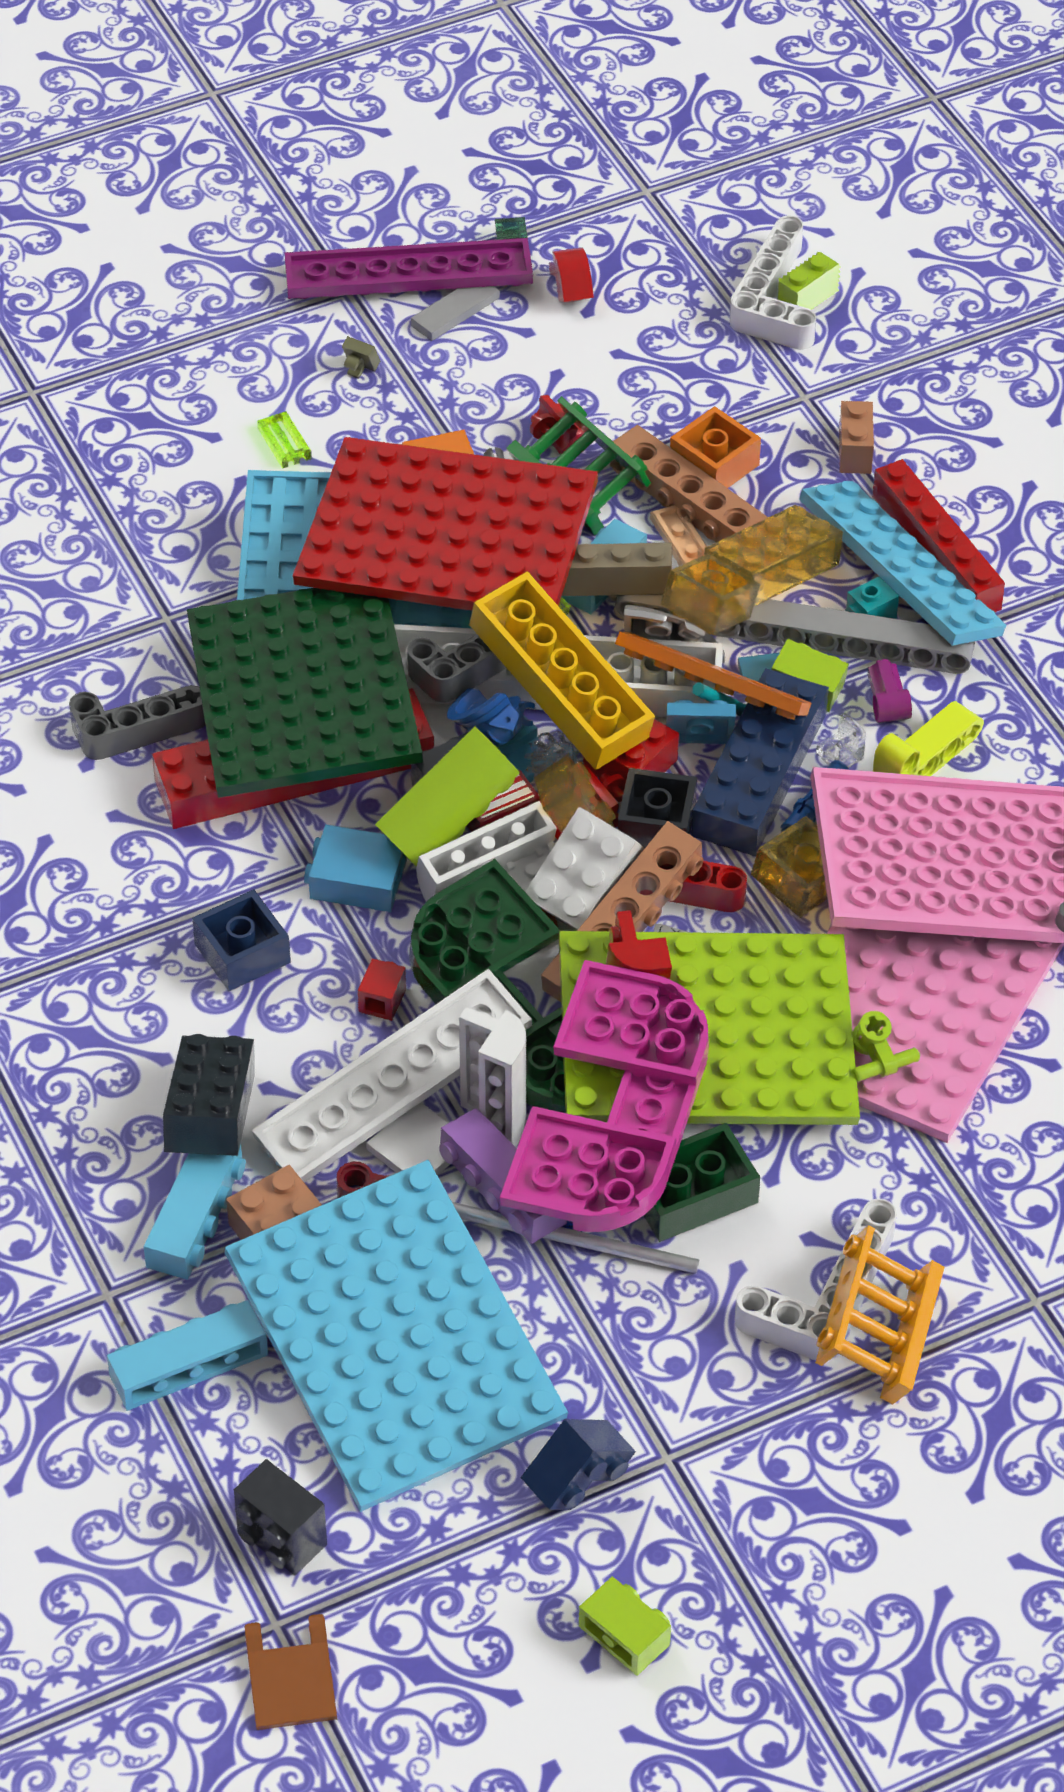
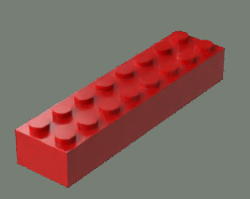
[152,688,434,829]

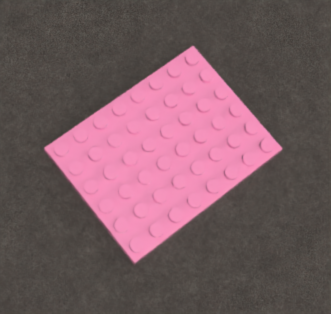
[810,767,1064,943]
[827,926,1064,1143]

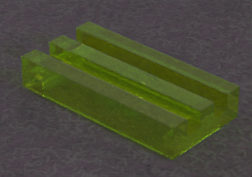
[257,411,312,469]

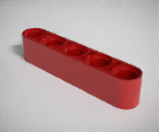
[639,861,747,912]

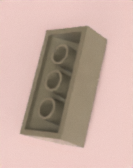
[562,543,672,596]

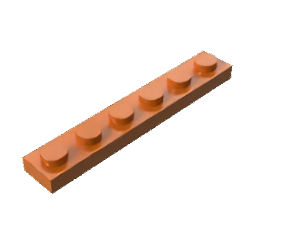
[615,631,812,720]

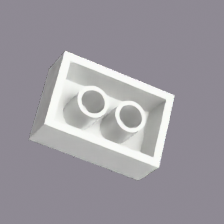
[525,806,645,931]

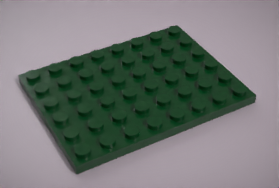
[187,588,423,798]

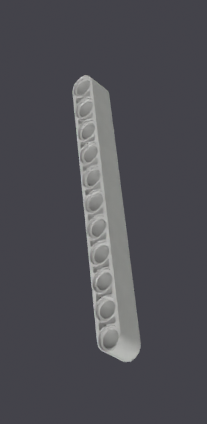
[614,584,975,674]

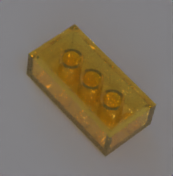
[702,505,843,609]

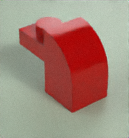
[549,247,594,302]
[606,910,672,979]

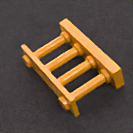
[815,1225,945,1405]

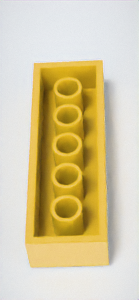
[469,571,655,770]

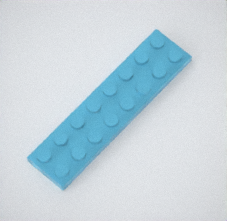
[799,481,1006,646]

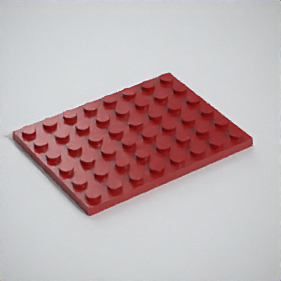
[293,437,598,610]

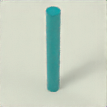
[692,682,746,716]

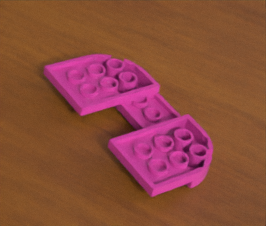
[500,960,709,1232]

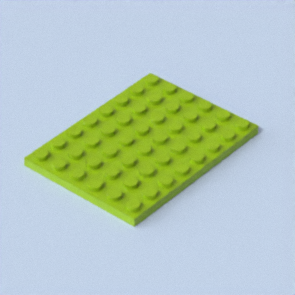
[559,931,860,1125]

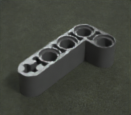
[407,635,507,703]
[69,685,206,760]

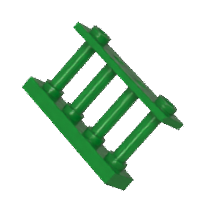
[506,396,651,535]

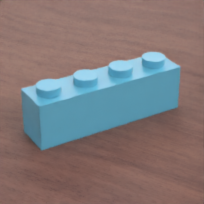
[143,1144,246,1280]
[107,1300,268,1411]

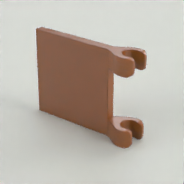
[244,1614,337,1730]

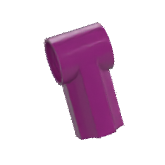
[867,659,912,723]

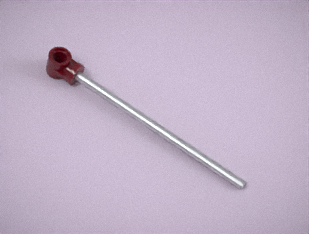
[336,1161,700,1274]

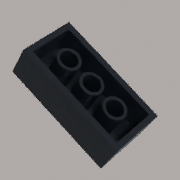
[163,1034,255,1156]

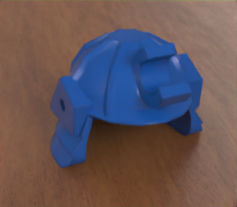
[447,688,535,746]

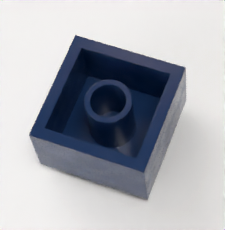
[192,889,291,991]

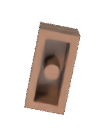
[839,401,874,474]

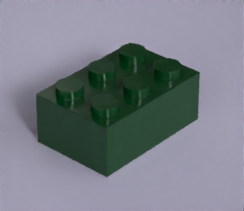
[643,1123,761,1242]

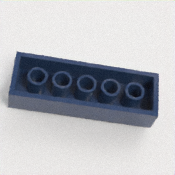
[691,668,829,857]

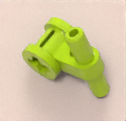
[852,1011,920,1082]

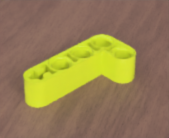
[873,701,984,776]

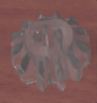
[524,731,584,789]

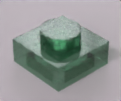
[495,217,528,240]

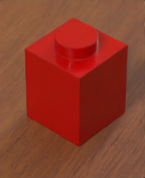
[358,958,407,1021]

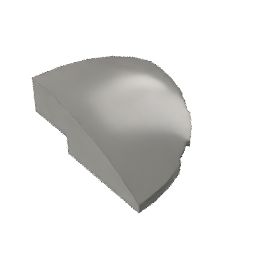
[624,605,725,663]

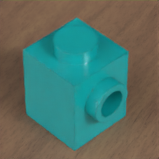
[845,576,899,619]

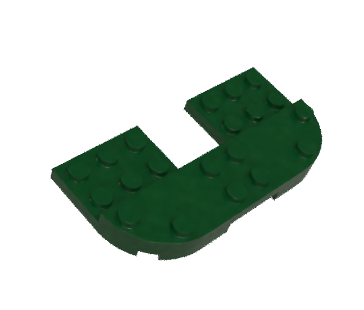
[409,859,566,1113]

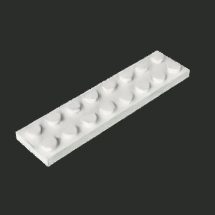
[252,969,532,1183]

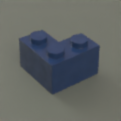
[520,1419,636,1510]

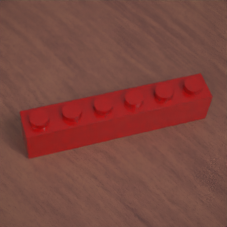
[872,459,1005,612]

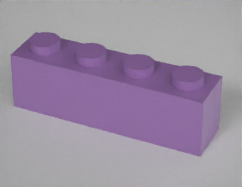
[439,1108,567,1244]

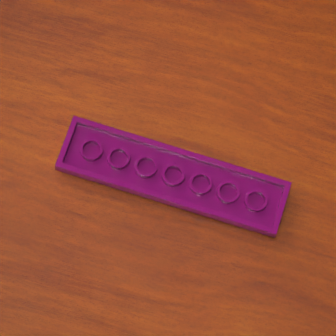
[284,238,533,299]

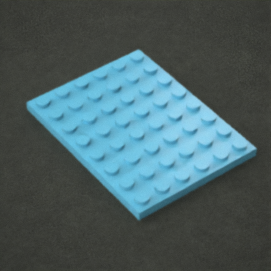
[225,1160,568,1512]

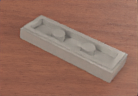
[411,286,500,341]

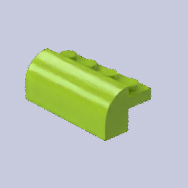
[375,727,520,868]

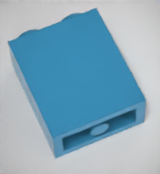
[304,824,407,912]

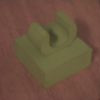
[342,336,381,379]

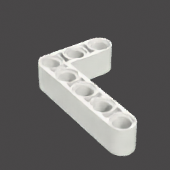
[729,215,816,350]
[735,1198,897,1361]

